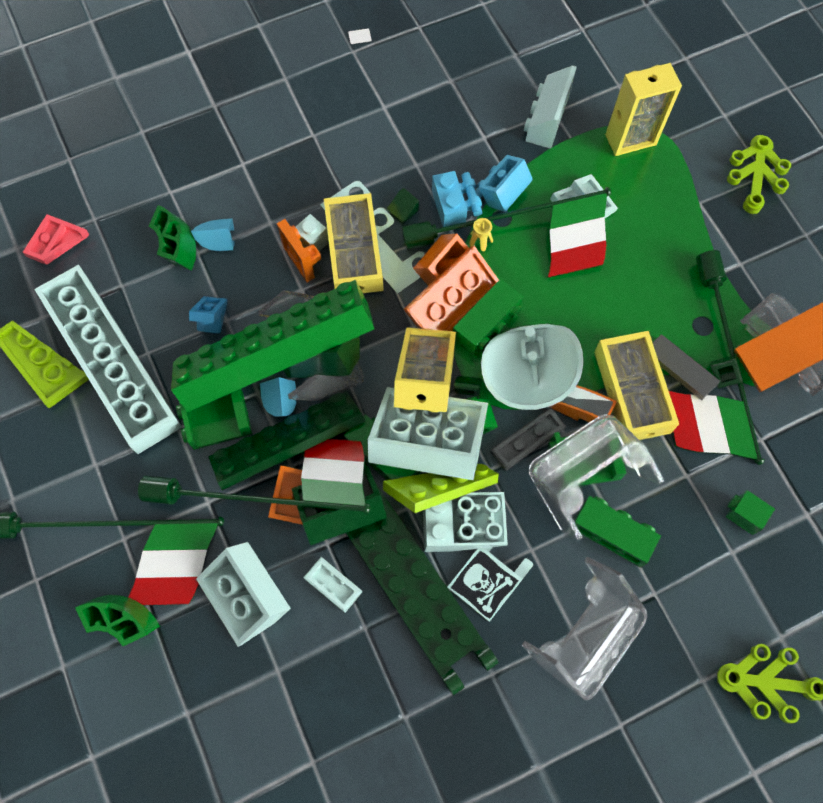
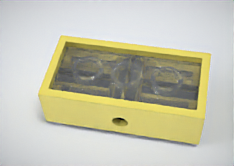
[605,63,682,156]
[324,193,384,293]
[394,327,456,412]
[594,331,679,444]

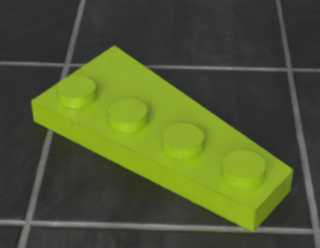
[0,321,89,408]
[383,464,499,513]

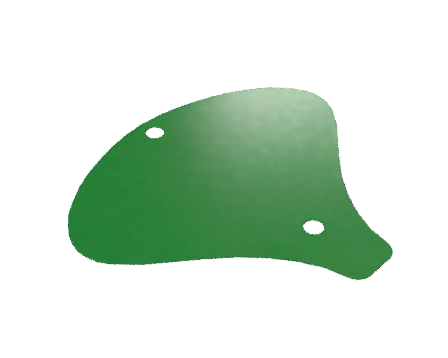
[454,126,771,410]

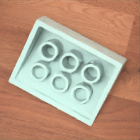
[368,387,488,480]

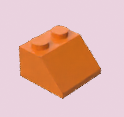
[413,233,468,286]

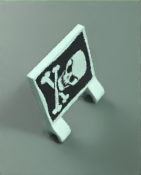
[447,547,533,622]

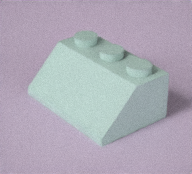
[524,66,577,148]
[196,542,291,647]

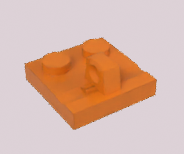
[277,219,321,282]
[268,465,303,525]

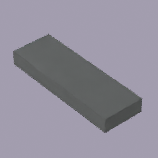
[653,334,720,400]
[490,407,566,472]

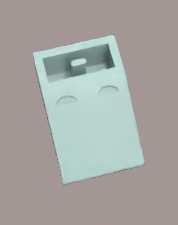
[423,492,508,552]

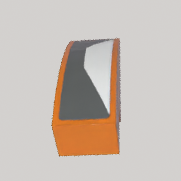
[549,385,617,429]

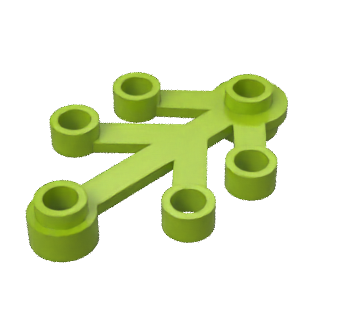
[727,135,791,214]
[717,644,823,723]

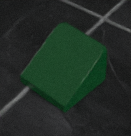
[387,188,419,224]
[711,355,743,389]
[454,376,482,396]

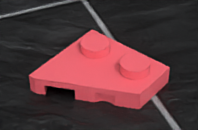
[23,214,89,265]

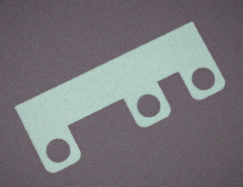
[320,181,425,294]

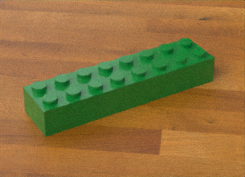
[171,280,374,412]

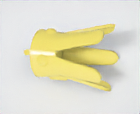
[469,218,493,251]

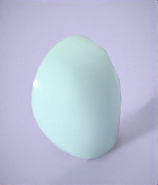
[481,324,583,410]

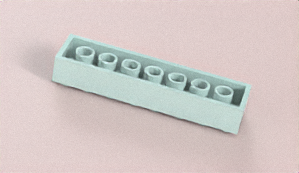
[34,265,182,454]

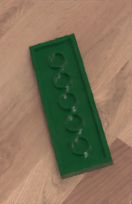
[208,391,365,490]

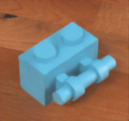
[475,155,533,212]
[432,171,482,227]

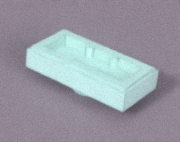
[303,557,362,613]

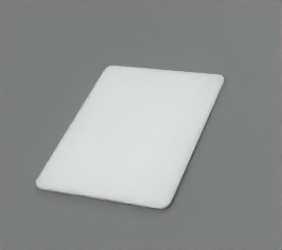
[348,29,372,44]

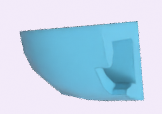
[191,218,235,251]
[260,377,297,417]

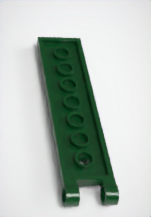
[346,484,499,696]

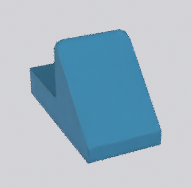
[189,296,227,333]

